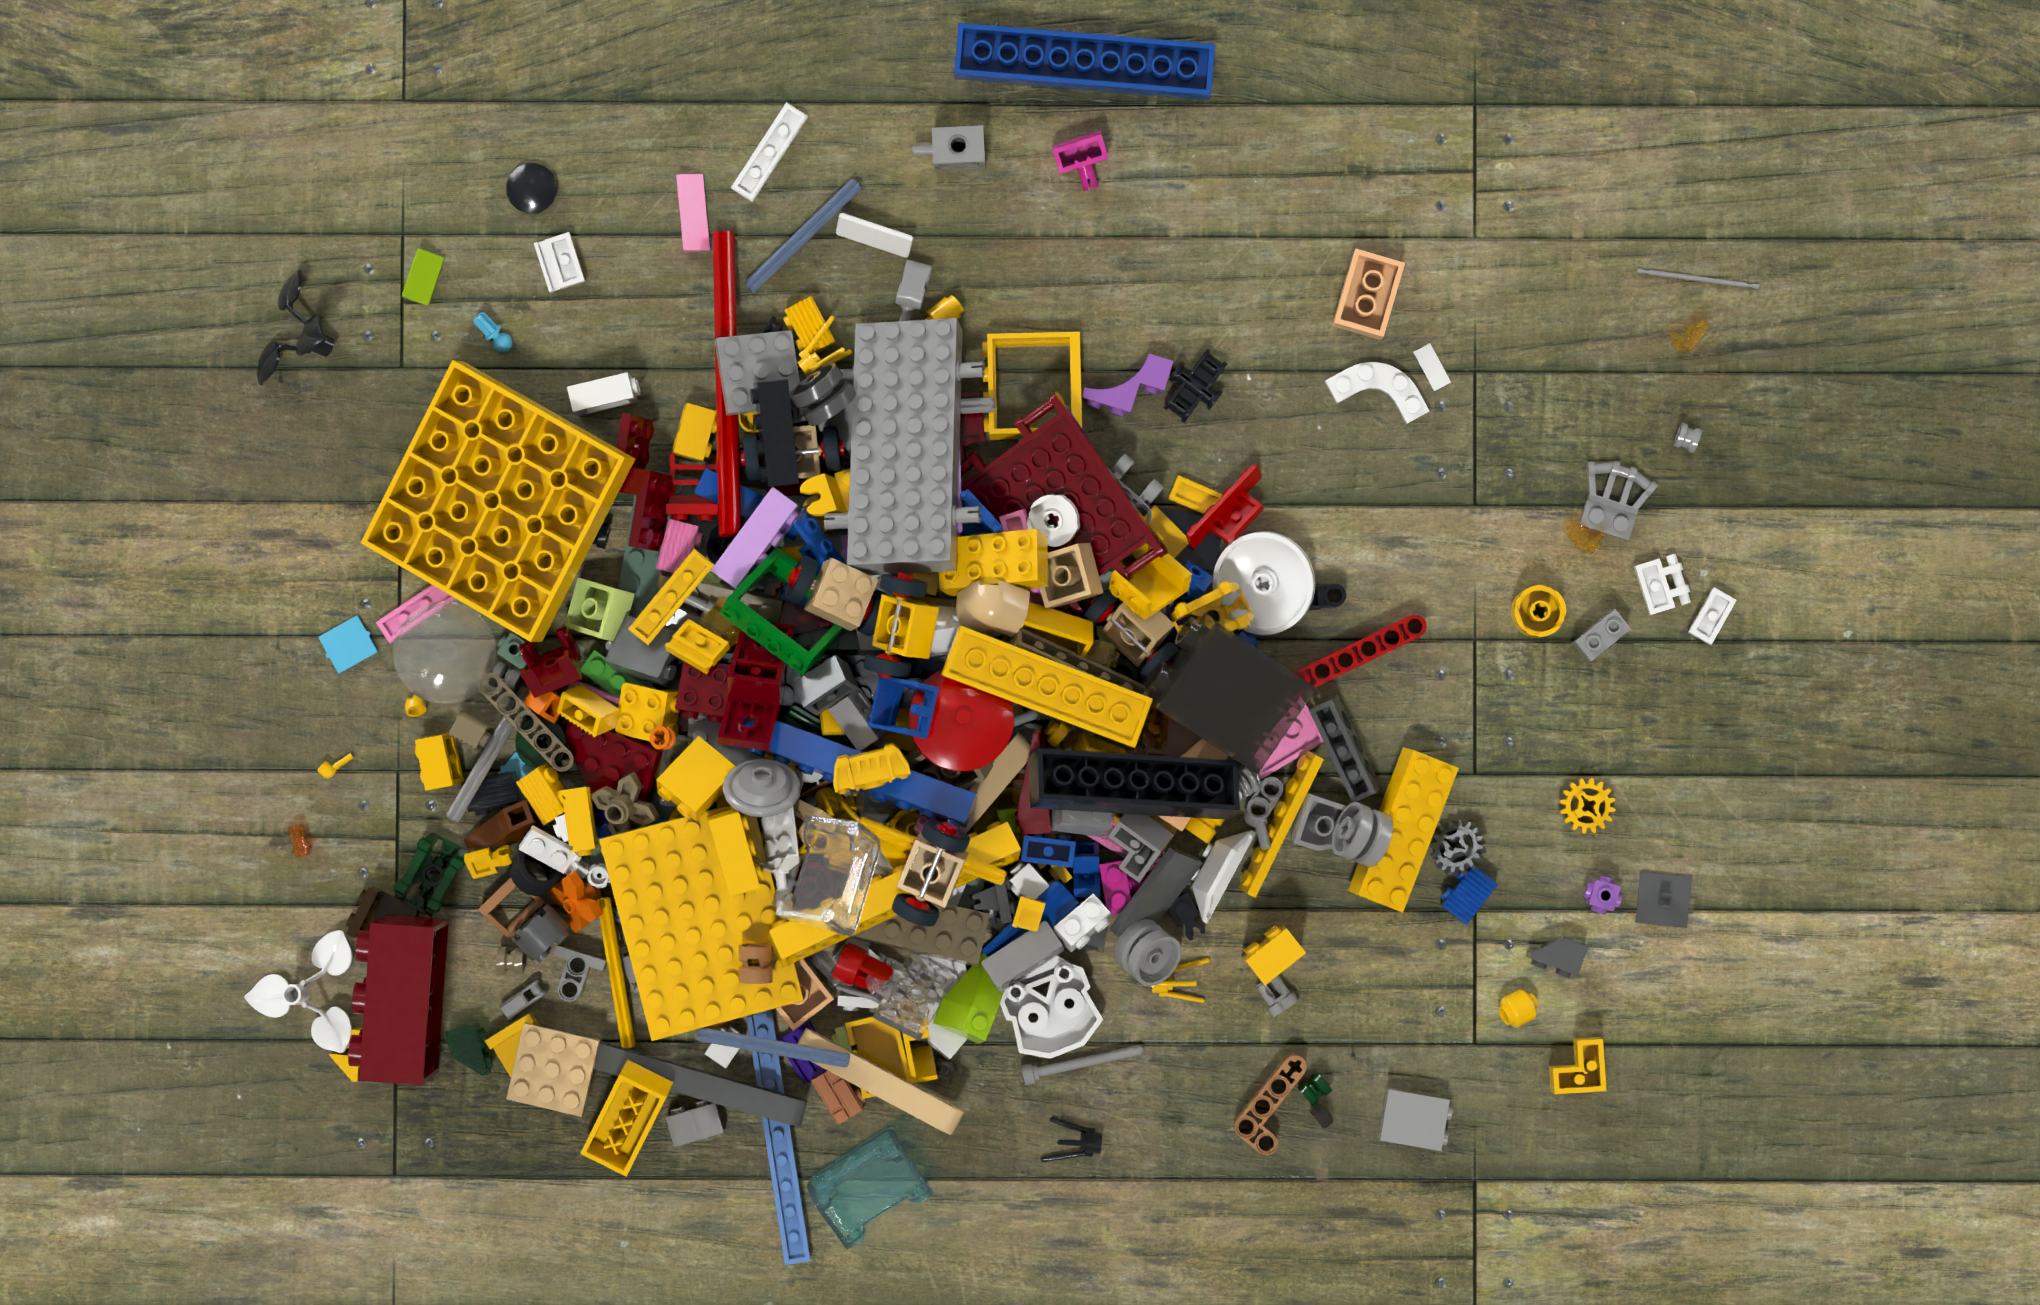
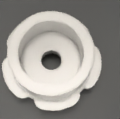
[587,863,610,888]

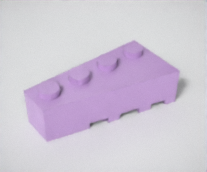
[711,487,801,589]

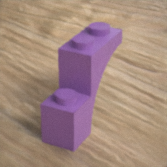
[1081,354,1173,417]

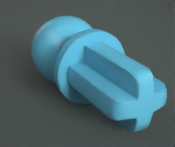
[473,312,513,353]

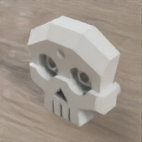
[1000,956,1103,1059]

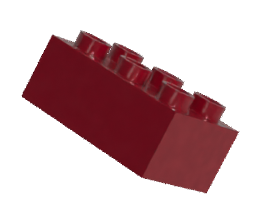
[348,914,449,1085]

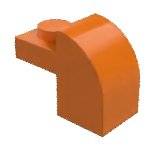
[523,691,561,723]

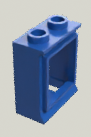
[868,676,939,739]

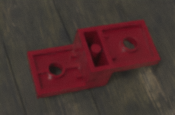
[616,413,673,552]
[717,622,795,751]

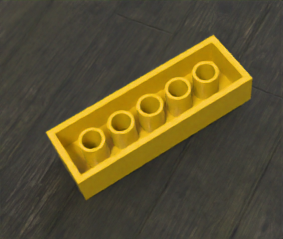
[1348,747,1459,913]

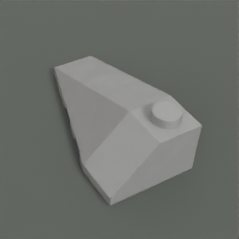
[1291,793,1347,851]

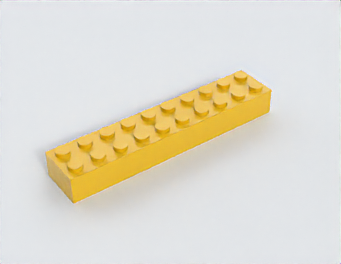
[769,821,1021,968]

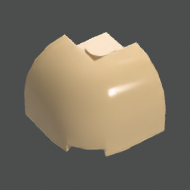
[956,581,1030,637]

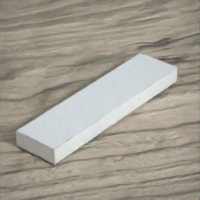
[731,102,808,203]

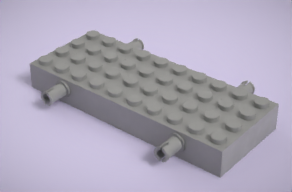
[824,318,985,575]

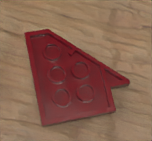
[565,721,662,834]

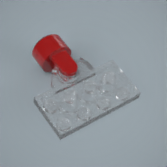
[831,942,958,1041]

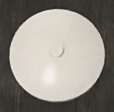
[1213,531,1315,635]

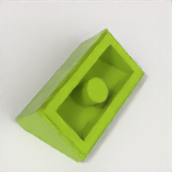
[402,248,445,307]

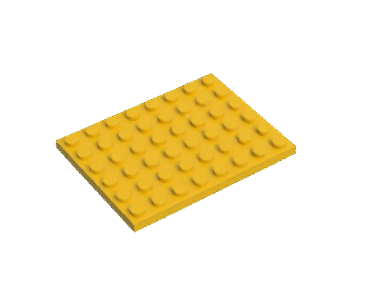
[599,805,804,1041]

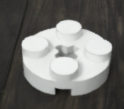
[1027,494,1080,547]

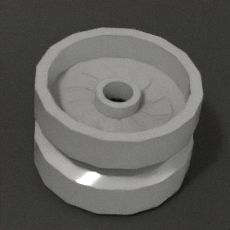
[1332,802,1393,868]
[1114,919,1182,986]

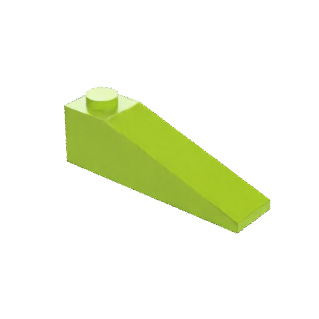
[932,953,1004,1044]

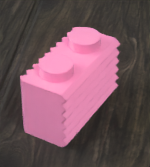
[656,519,703,573]

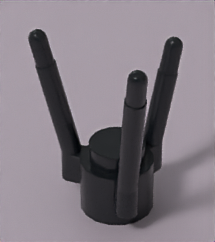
[1040,1117,1102,1162]

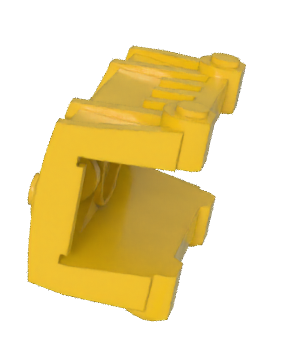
[1170,581,1255,652]
[833,743,911,794]

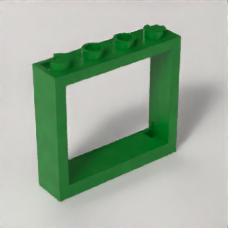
[719,547,846,676]

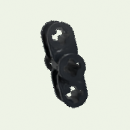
[1164,349,1228,423]

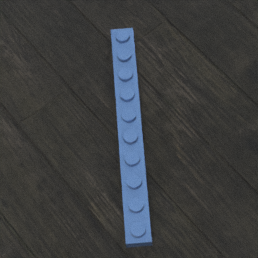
[746,1009,811,1265]

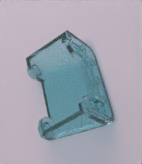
[807,1129,933,1249]

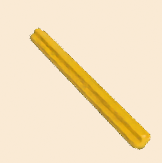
[857,817,1007,885]
[597,897,636,1049]

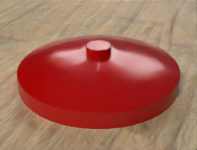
[908,670,1014,772]

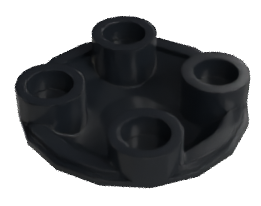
[506,163,557,214]

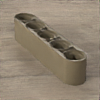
[478,673,574,772]

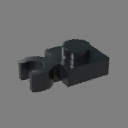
[1168,892,1205,941]

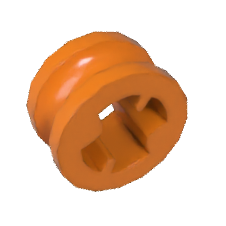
[650,726,677,750]

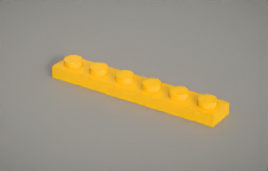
[1238,750,1324,898]

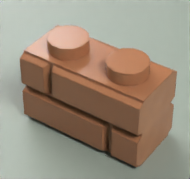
[811,1070,866,1125]

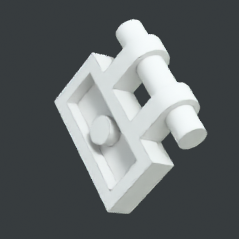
[1634,553,1691,615]

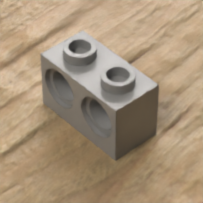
[1571,609,1631,662]

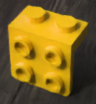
[615,683,679,743]

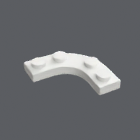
[1324,362,1429,424]

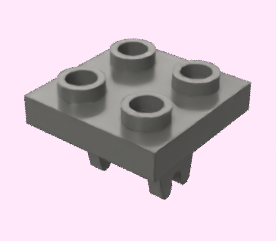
[969,875,1015,924]

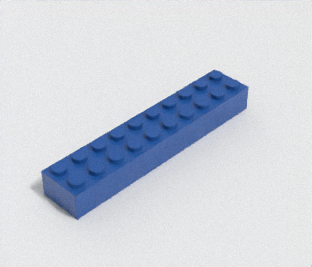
[954,23,1215,100]

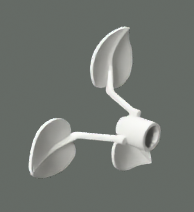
[244,930,353,1053]

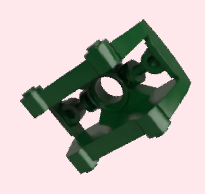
[393,832,468,918]

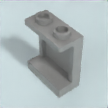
[1378,1087,1453,1151]

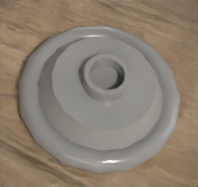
[723,759,801,817]

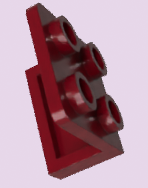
[675,661,730,724]

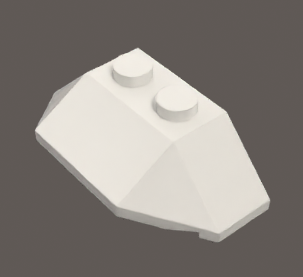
[1191,830,1256,923]

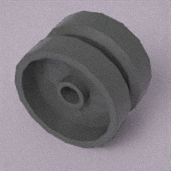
[790,363,857,426]

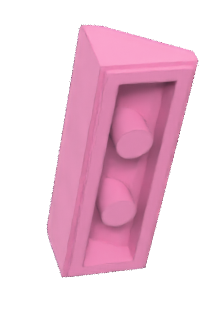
[676,174,710,253]

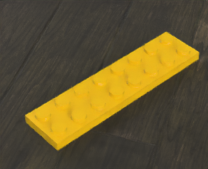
[941,626,1153,748]

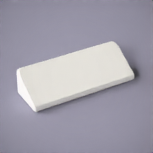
[836,213,914,258]

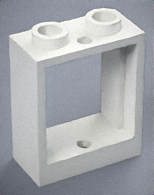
[567,372,641,416]

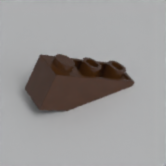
[464,799,543,853]

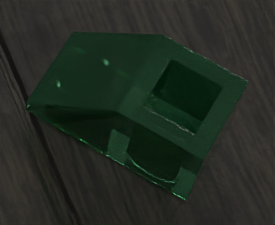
[445,1023,493,1076]

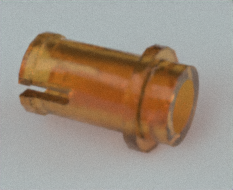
[287,824,312,858]

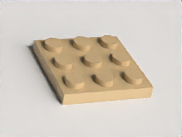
[506,1022,600,1117]

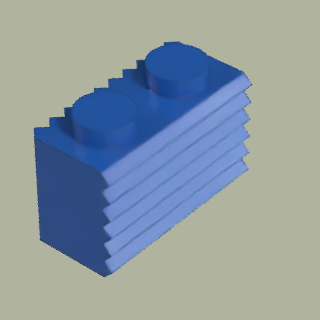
[1440,867,1498,925]

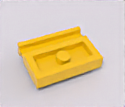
[665,619,730,674]

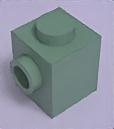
[497,632,539,670]

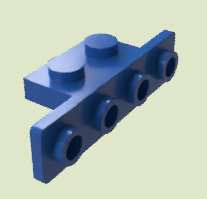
[793,512,847,576]

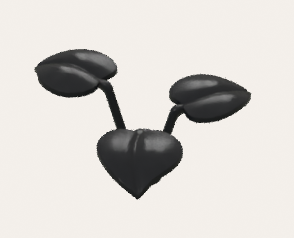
[257,270,334,386]

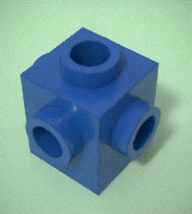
[1179,560,1214,603]

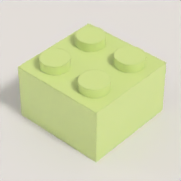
[564,578,635,641]

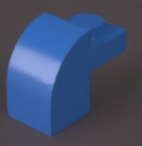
[1073,842,1100,898]

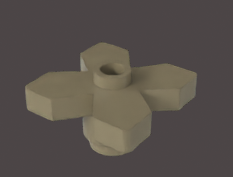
[591,772,659,835]

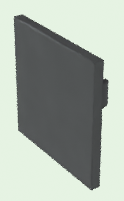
[1635,872,1692,928]

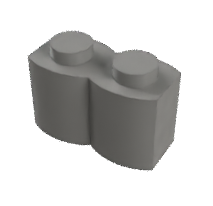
[665,1100,725,1147]

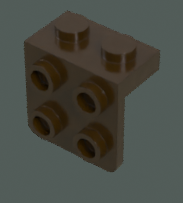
[345,886,418,938]

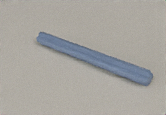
[745,179,862,292]
[697,1027,850,1067]

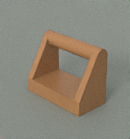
[478,878,546,938]

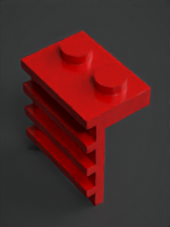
[666,454,718,521]

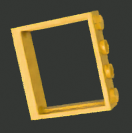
[982,332,1082,440]

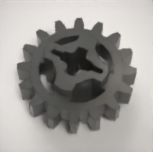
[1430,820,1487,877]

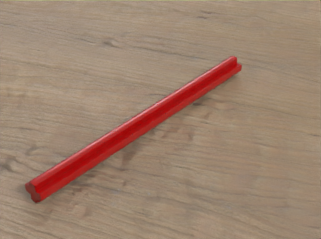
[713,231,741,537]

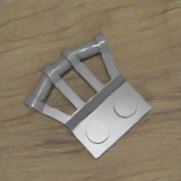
[1579,461,1658,541]

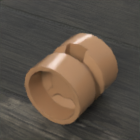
[739,943,773,984]

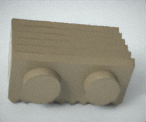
[449,712,494,749]

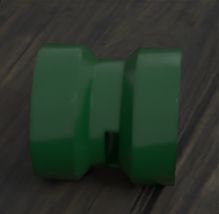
[1297,1071,1333,1107]

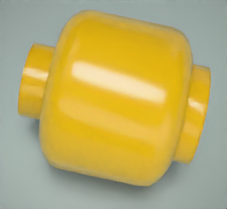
[1498,989,1538,1028]

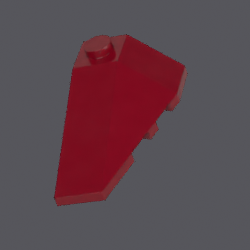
[1015,726,1052,835]

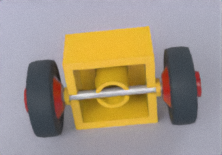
[864,572,939,679]

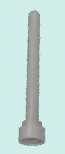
[1021,1045,1144,1086]

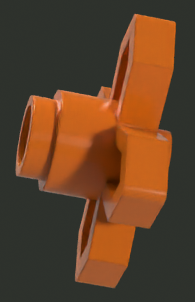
[548,871,603,933]

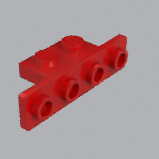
[1186,464,1264,549]

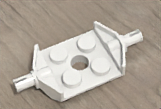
[759,806,799,891]

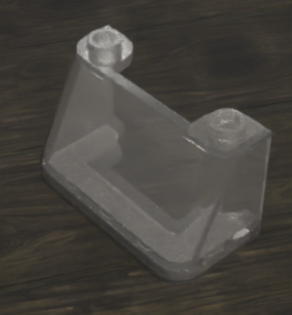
[775,815,880,936]

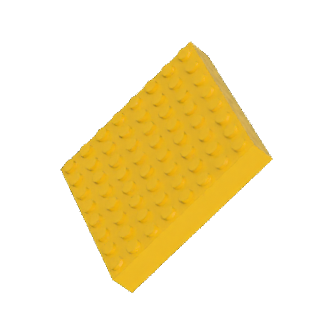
[361,360,635,642]

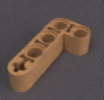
[1233,1053,1307,1155]

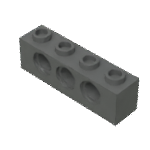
[1309,696,1382,803]

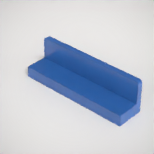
[982,880,1080,957]

